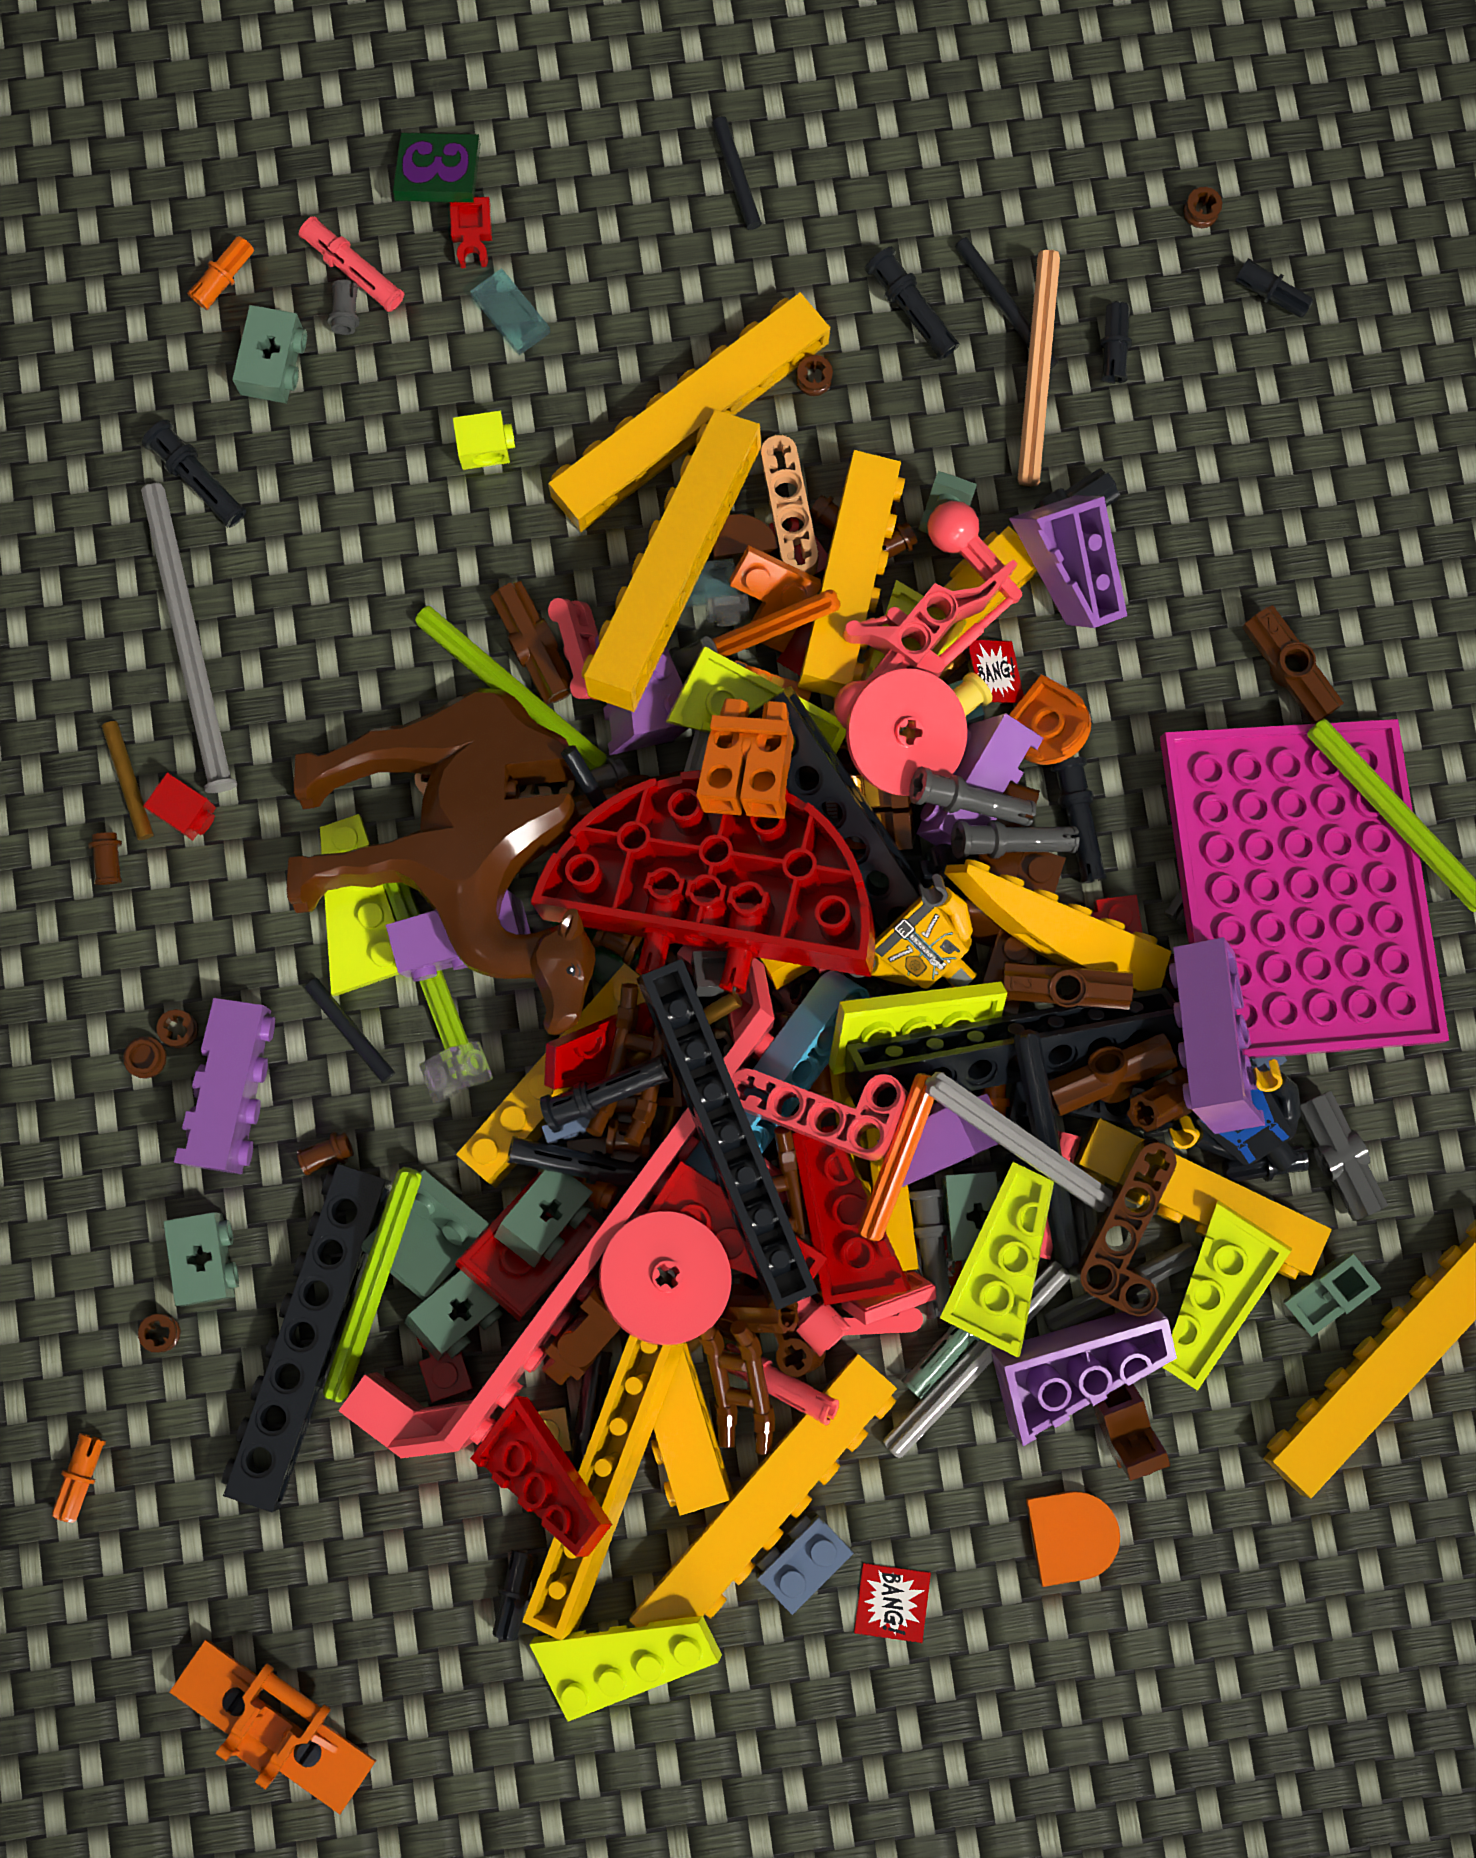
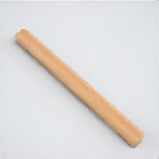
[1018,250,1060,487]

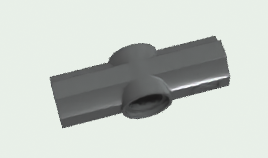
[1300,1091,1388,1221]

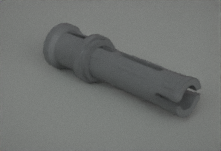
[909,766,1036,827]
[951,821,1080,859]
[909,1188,951,1319]

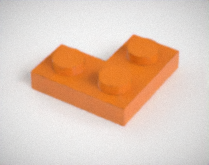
[729,545,822,653]

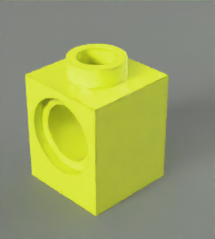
[453,411,515,470]

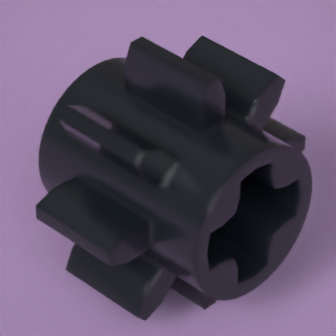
[919,844,968,894]

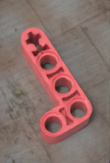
[731,1068,909,1161]

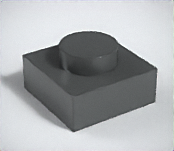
[691,951,738,997]

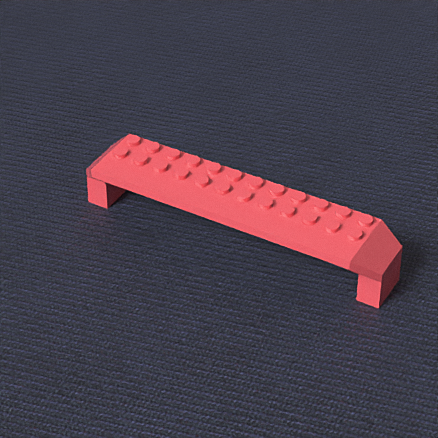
[338,945,775,1458]

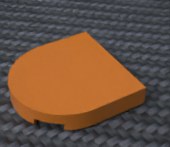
[1009,674,1091,765]
[1026,1491,1120,1587]

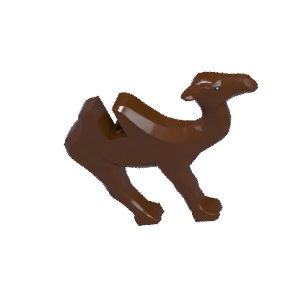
[286,688,596,1035]

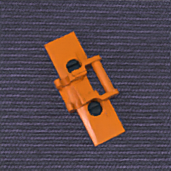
[170,1639,377,1815]

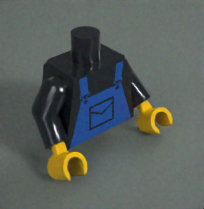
[1168,1059,1301,1172]

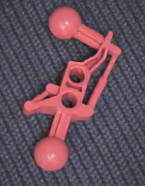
[834,501,1022,729]

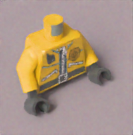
[851,874,976,989]

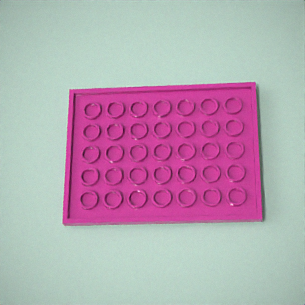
[1160,719,1449,1059]

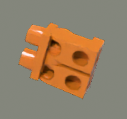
[696,698,794,819]

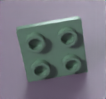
[361,1170,489,1300]

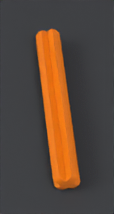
[712,589,841,657]
[858,1073,935,1241]

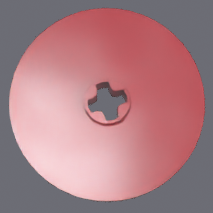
[846,668,967,796]
[599,1211,732,1345]

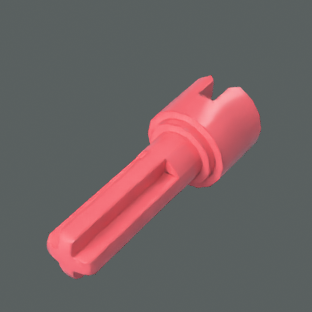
[796,1296,851,1357]

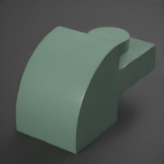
[918,471,977,534]
[1284,1252,1381,1337]

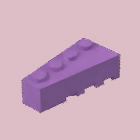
[1169,937,1265,1134]
[174,998,275,1174]
[991,1307,1177,1446]

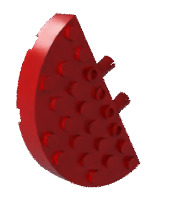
[531,770,875,994]

